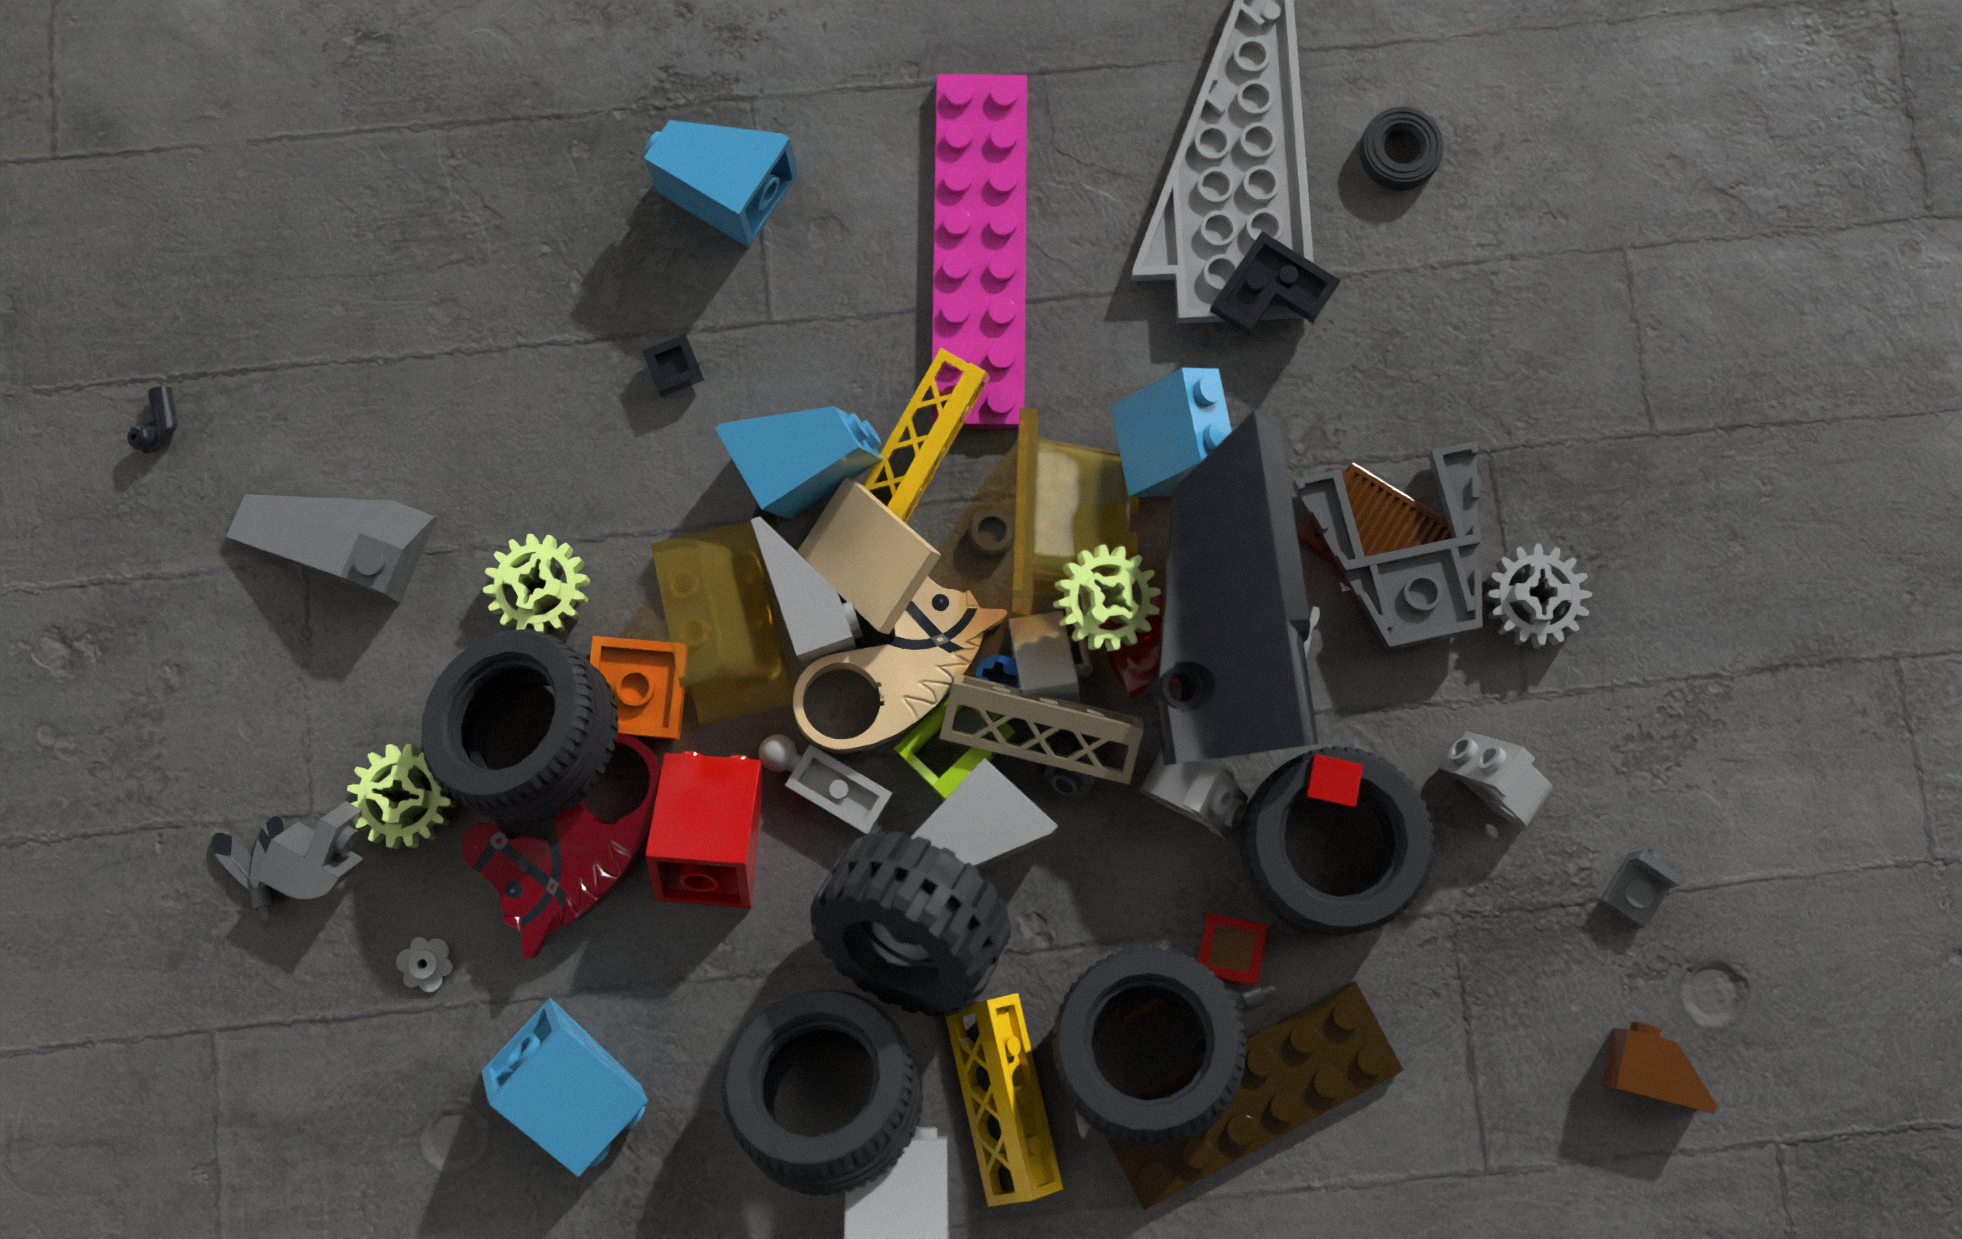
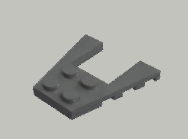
[1293,441,1483,652]

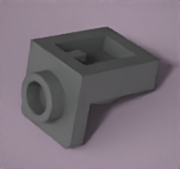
[1598,849,1684,929]

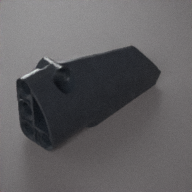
[1147,409,1319,765]

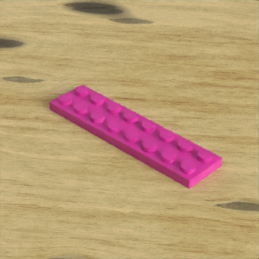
[931,74,1027,429]

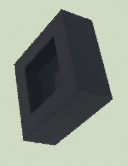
[642,334,704,397]

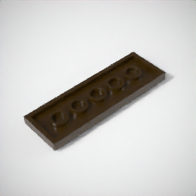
[1105,981,1404,1210]

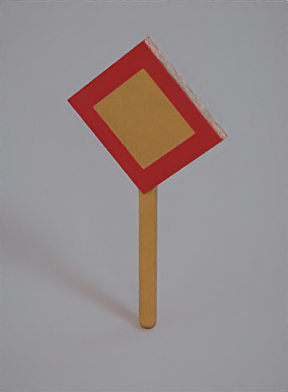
[1123,912,1268,1025]

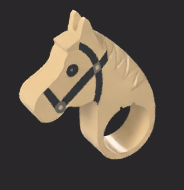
[793,576,1007,754]

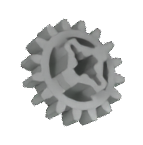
[1483,544,1592,649]

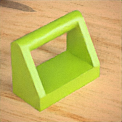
[894,694,1015,801]

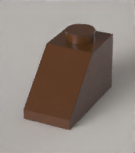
[1601,1021,1716,1114]

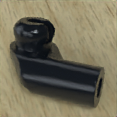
[127,386,178,453]

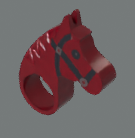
[461,733,663,959]

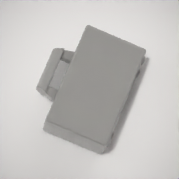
[1007,611,1093,703]

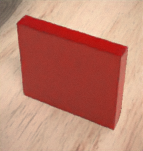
[1306,754,1363,807]

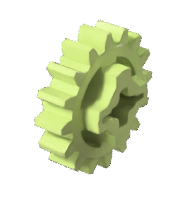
[483,534,590,634]
[1053,544,1161,651]
[347,743,457,849]

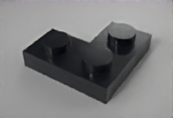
[1210,231,1341,336]

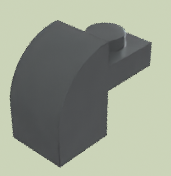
[257,801,364,899]

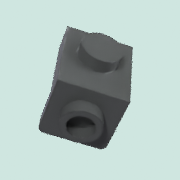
[1042,731,1119,803]

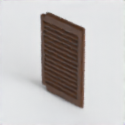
[1297,461,1452,562]

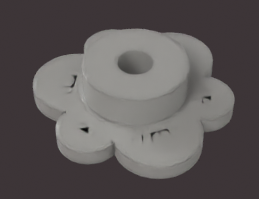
[396,937,453,992]

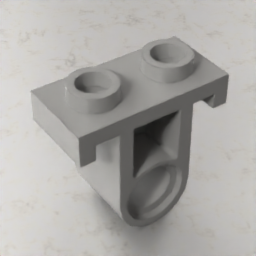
[1439,731,1554,829]
[1139,747,1249,839]

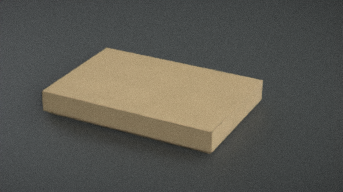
[797,476,941,634]

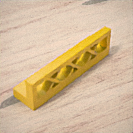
[862,348,990,524]
[945,993,1063,1207]

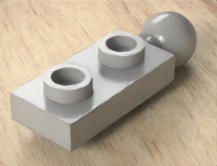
[759,734,893,835]

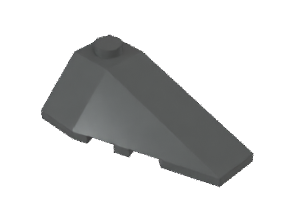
[226,494,437,604]

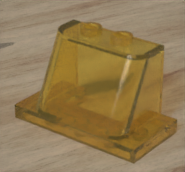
[1011,408,1139,616]
[651,521,793,726]

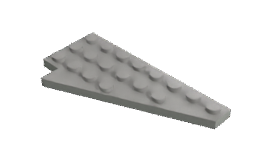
[1131,0,1314,324]

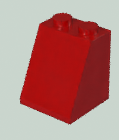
[645,751,764,909]

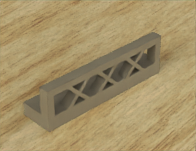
[939,673,1144,785]

